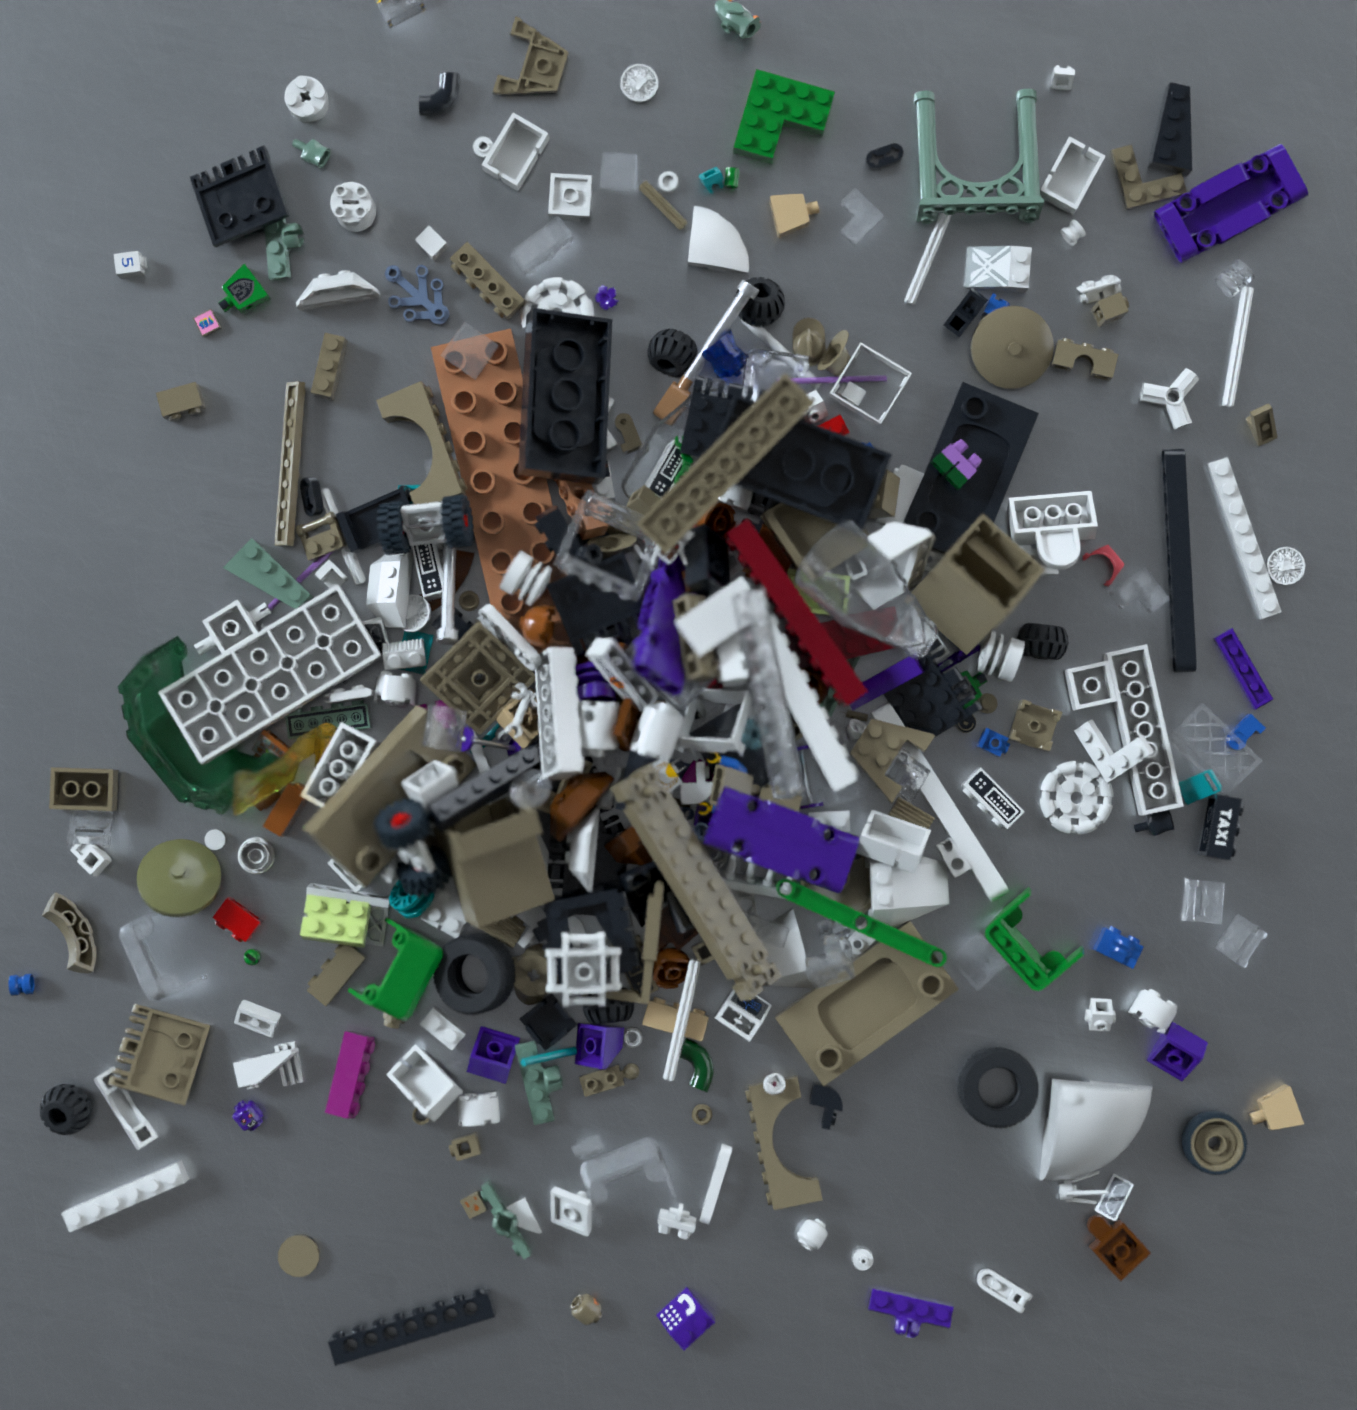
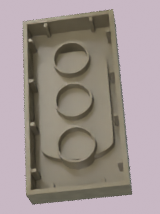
[302,706,477,888]
[774,921,959,1086]

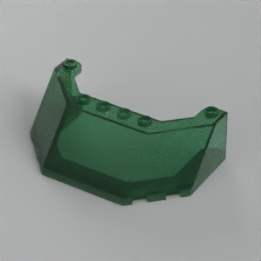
[118,636,283,815]

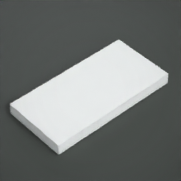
[675,576,766,657]

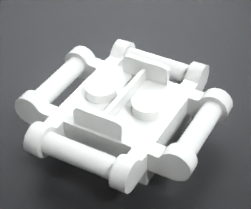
[545,932,621,1007]

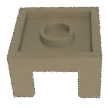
[1008,699,1062,752]

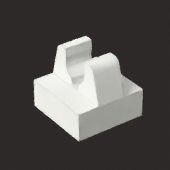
[1051,65,1075,90]

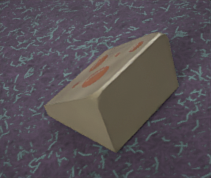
[460,1191,488,1219]

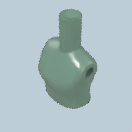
[292,139,331,168]

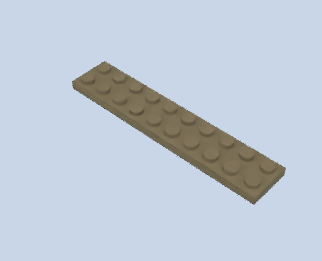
[636,373,815,554]

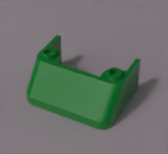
[985,887,1084,991]
[348,917,443,1021]

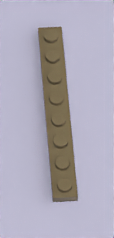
[274,381,305,547]

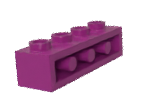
[325,1031,375,1119]

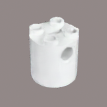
[330,182,376,232]
[578,701,619,757]
[630,702,684,763]

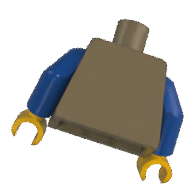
[699,752,760,815]

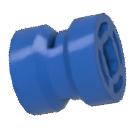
[9,974,35,996]

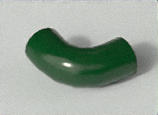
[680,1038,714,1093]

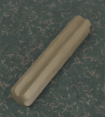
[639,181,687,230]

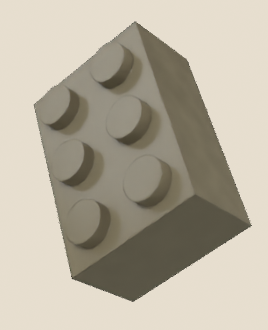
[49,767,119,811]

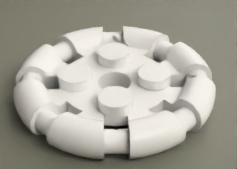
[520,277,594,329]
[1039,761,1114,835]

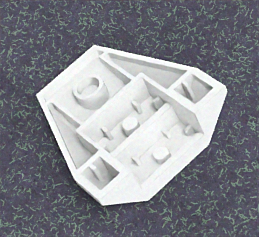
[865,856,949,927]

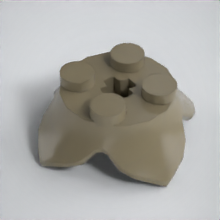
[512,943,560,1005]

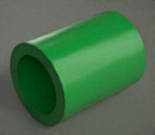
[724,167,740,189]

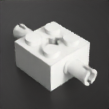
[194,599,272,656]

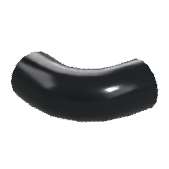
[419,72,460,116]

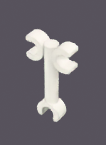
[505,683,537,739]

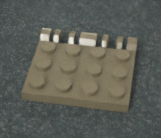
[108,1004,211,1106]

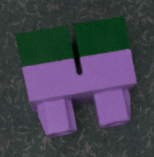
[930,439,982,491]

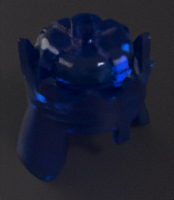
[702,328,749,379]

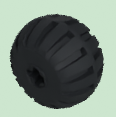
[734,277,785,327]
[647,328,698,377]
[1017,623,1069,660]
[583,987,634,1025]
[40,1084,92,1135]

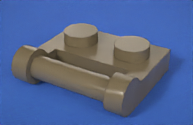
[295,511,346,561]

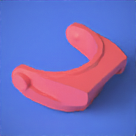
[1082,545,1125,587]

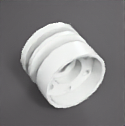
[500,551,552,606]
[977,631,1025,682]

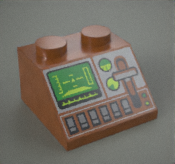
[252,730,302,776]

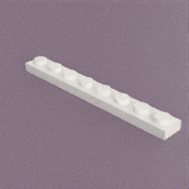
[1207,457,1282,619]

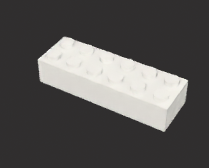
[535,647,584,780]

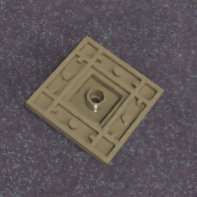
[420,621,536,735]

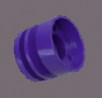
[575,662,616,702]

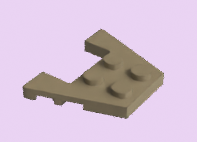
[493,16,569,95]
[850,719,935,804]

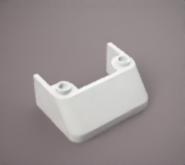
[853,522,935,611]

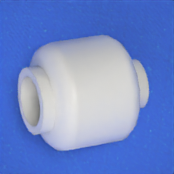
[797,1219,828,1251]

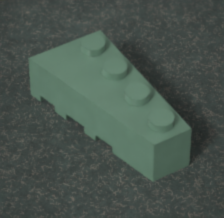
[223,538,315,609]

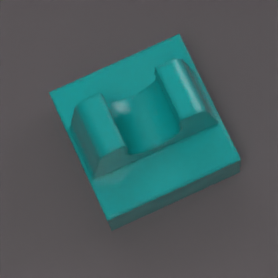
[698,167,724,194]

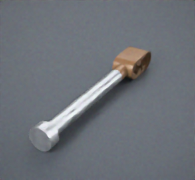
[653,279,759,425]
[436,542,458,645]

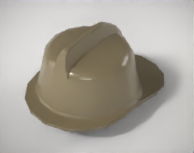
[792,318,826,367]
[817,330,851,377]
[587,533,637,561]

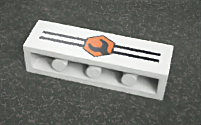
[586,638,659,712]

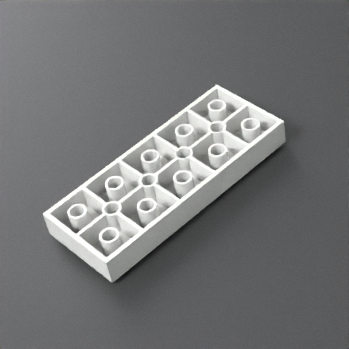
[158,584,383,765]

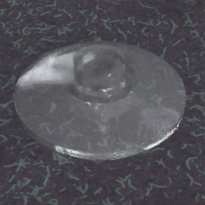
[510,770,551,808]

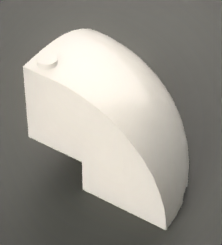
[1039,1079,1153,1181]

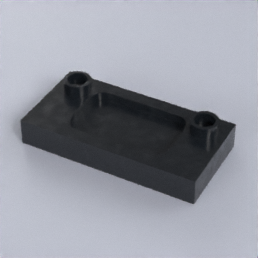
[518,307,613,485]
[903,382,1039,554]
[715,393,892,533]

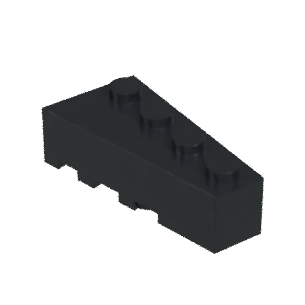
[1148,82,1192,176]

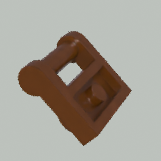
[613,698,641,752]

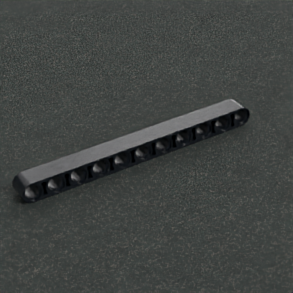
[1162,449,1197,673]

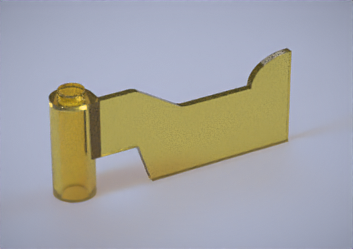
[234,723,337,816]

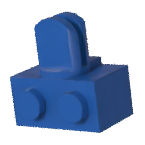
[1093,926,1144,969]

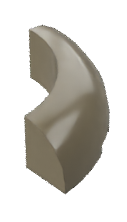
[42,892,96,973]

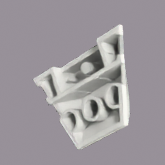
[756,908,813,989]

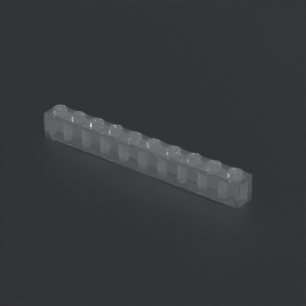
[732,588,805,799]

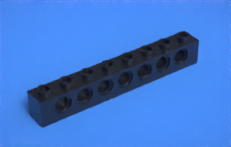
[328,1288,496,1366]

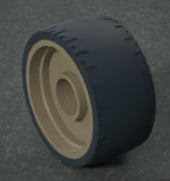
[1182,1111,1247,1175]

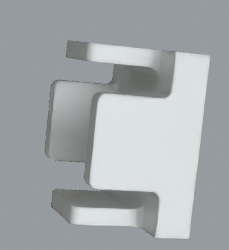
[548,173,592,221]

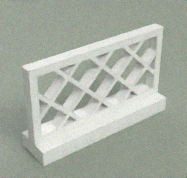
[304,883,390,947]

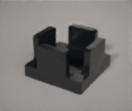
[520,993,578,1051]

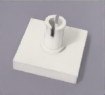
[551,1187,592,1236]

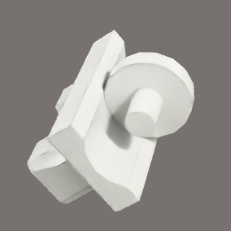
[657,1203,697,1240]

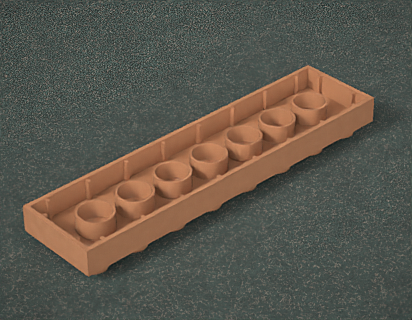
[431,328,587,654]

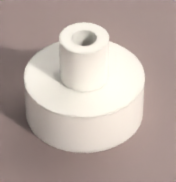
[846,719,867,741]
[852,1248,873,1270]

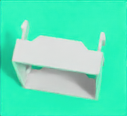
[829,342,912,426]
[677,688,756,756]

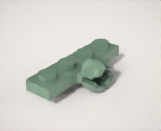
[264,197,304,281]
[515,1041,563,1125]
[480,1181,532,1260]

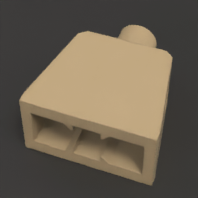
[769,194,820,238]
[1249,1084,1304,1130]

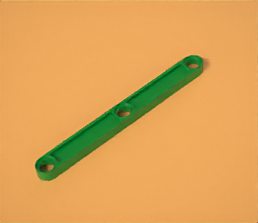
[776,879,947,967]

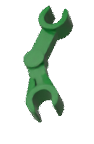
[674,436,693,484]

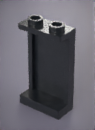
[335,485,414,553]

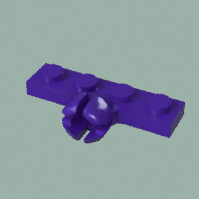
[868,1289,954,1338]

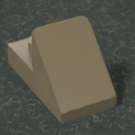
[1246,403,1278,446]

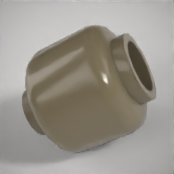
[570,1294,602,1325]

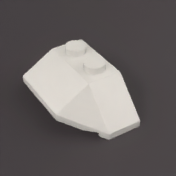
[296,270,380,310]
[366,547,414,628]
[565,806,600,892]

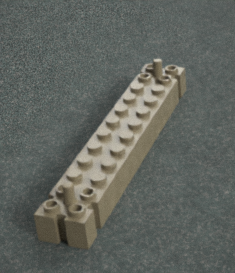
[610,764,782,1001]

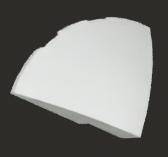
[688,206,749,274]

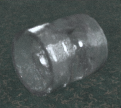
[1215,259,1255,298]

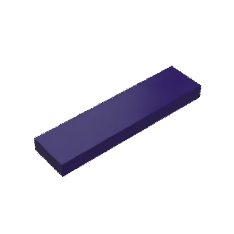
[1213,628,1274,710]
[849,654,924,711]

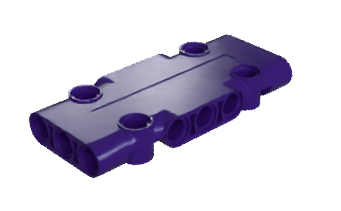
[1153,144,1308,263]
[633,553,707,695]
[704,786,859,894]

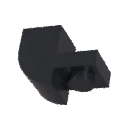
[943,288,988,337]
[809,1082,843,1130]

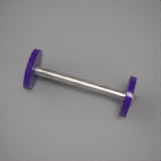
[458,727,523,758]
[789,743,824,811]

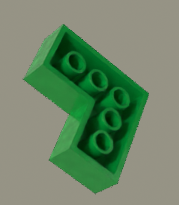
[733,69,835,164]

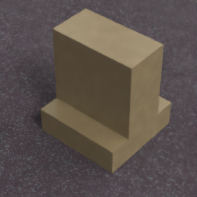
[905,514,1045,655]
[432,797,555,929]

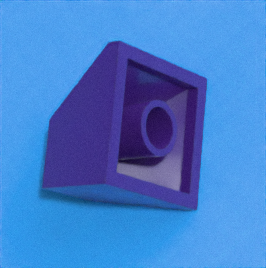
[574,1023,624,1069]

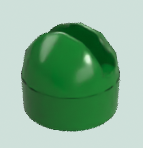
[244,949,261,966]

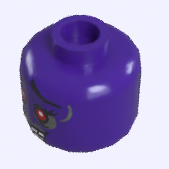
[232,1100,264,1132]

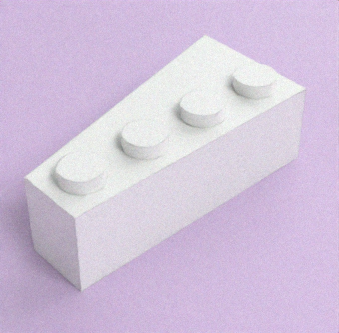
[715,630,748,688]

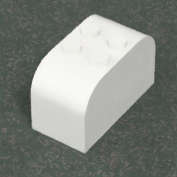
[300,722,380,807]

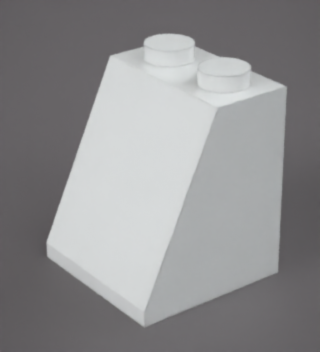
[401,760,459,828]

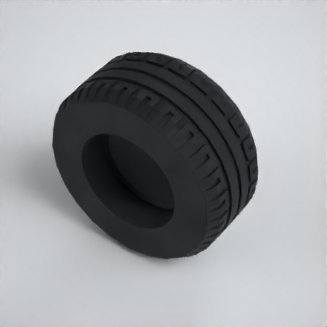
[433,934,516,1015]
[957,1047,1039,1129]

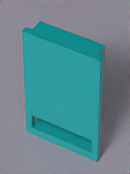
[1178,769,1222,805]

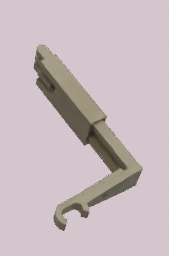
[583,880,664,1004]

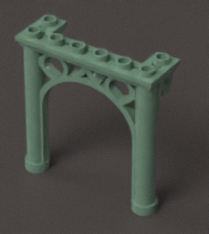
[914,89,1044,224]

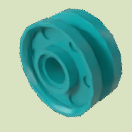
[389,880,435,919]

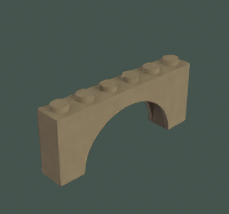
[376,381,467,505]
[745,1075,822,1210]

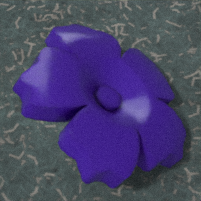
[595,285,618,310]

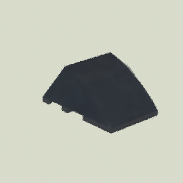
[618,861,673,927]

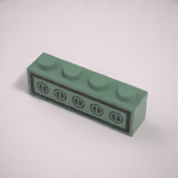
[285,700,373,740]

